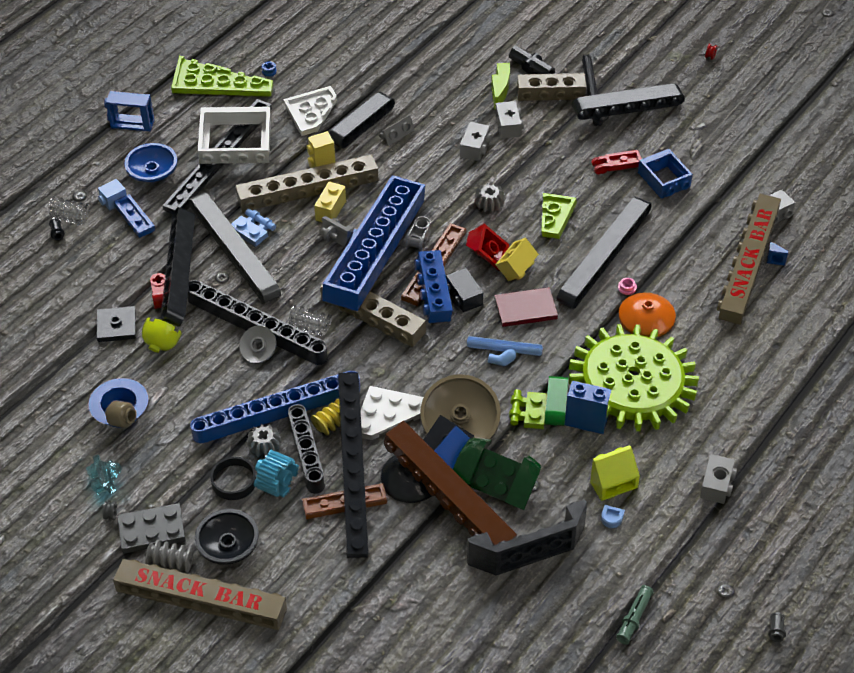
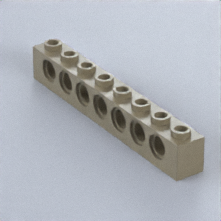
[235,154,379,212]

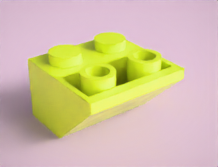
[590,445,640,501]

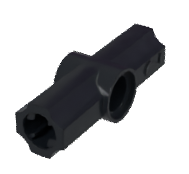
[509,45,555,74]

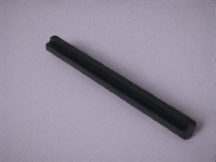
[582,54,603,126]

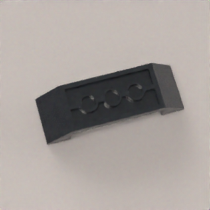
[467,500,587,576]

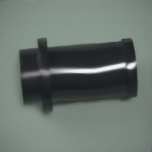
[49,218,65,241]

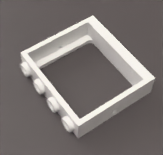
[198,107,271,164]

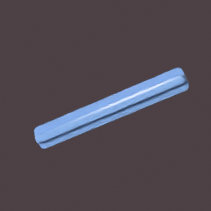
[467,336,543,356]

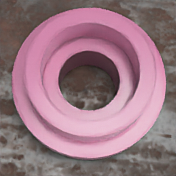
[618,278,637,295]

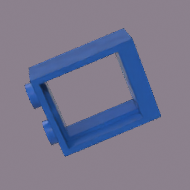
[104,91,155,132]
[638,149,693,199]

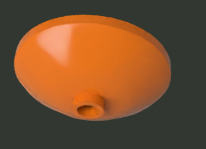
[619,293,676,337]

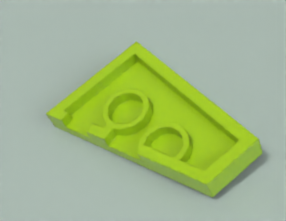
[541,193,577,239]

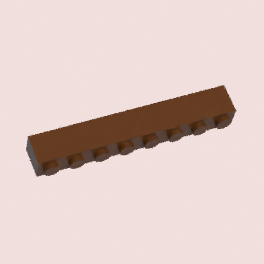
[384,420,517,545]

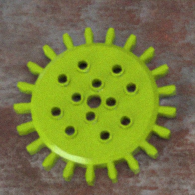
[568,324,699,431]

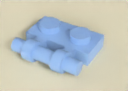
[231,209,276,247]

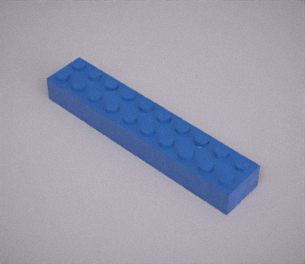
[322,175,425,311]

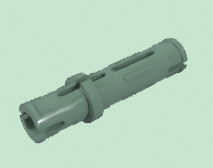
[616,585,654,644]

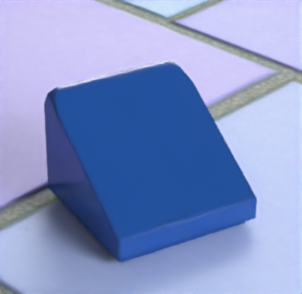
[767,242,788,266]

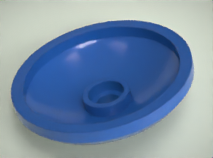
[124,143,178,182]

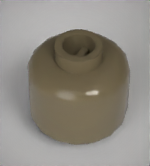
[105,400,137,428]

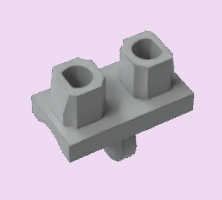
[319,216,354,247]

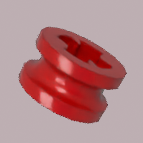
[705,43,718,60]

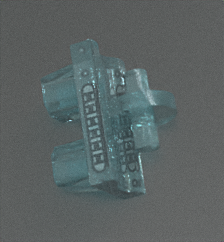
[86,454,122,494]

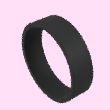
[210,457,256,500]

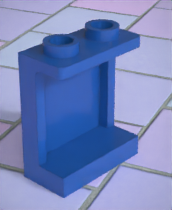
[565,381,611,434]

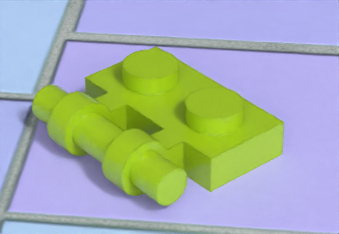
[509,389,547,429]

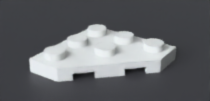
[283,86,337,136]
[360,386,424,440]

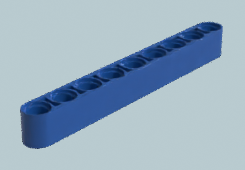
[190,371,360,444]

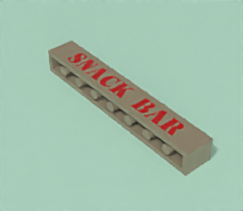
[717,194,781,325]
[113,559,287,630]

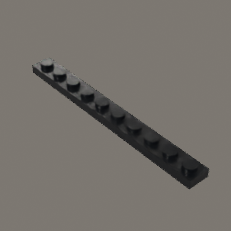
[162,99,272,214]
[338,373,368,558]

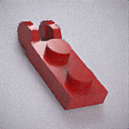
[591,150,642,174]

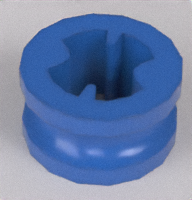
[261,61,277,77]

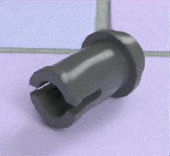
[768,612,786,642]

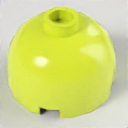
[142,318,182,353]

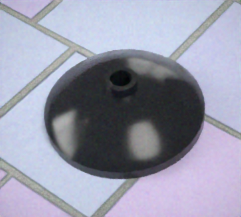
[381,455,432,503]
[195,509,259,565]

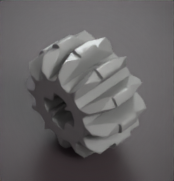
[475,183,505,213]
[247,424,281,458]

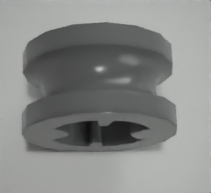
[102,501,117,520]

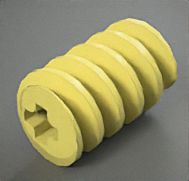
[310,399,340,436]

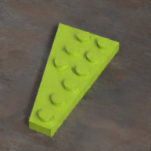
[171,55,274,97]

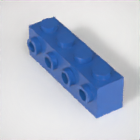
[414,250,453,323]

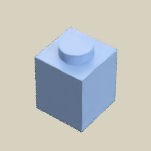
[98,179,127,210]

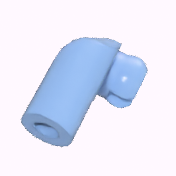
[488,349,516,366]

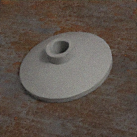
[239,326,276,363]

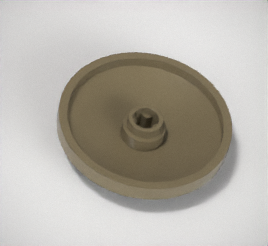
[420,374,501,440]

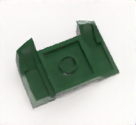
[453,438,541,510]

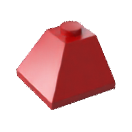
[466,223,509,272]

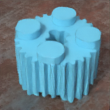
[254,450,299,497]

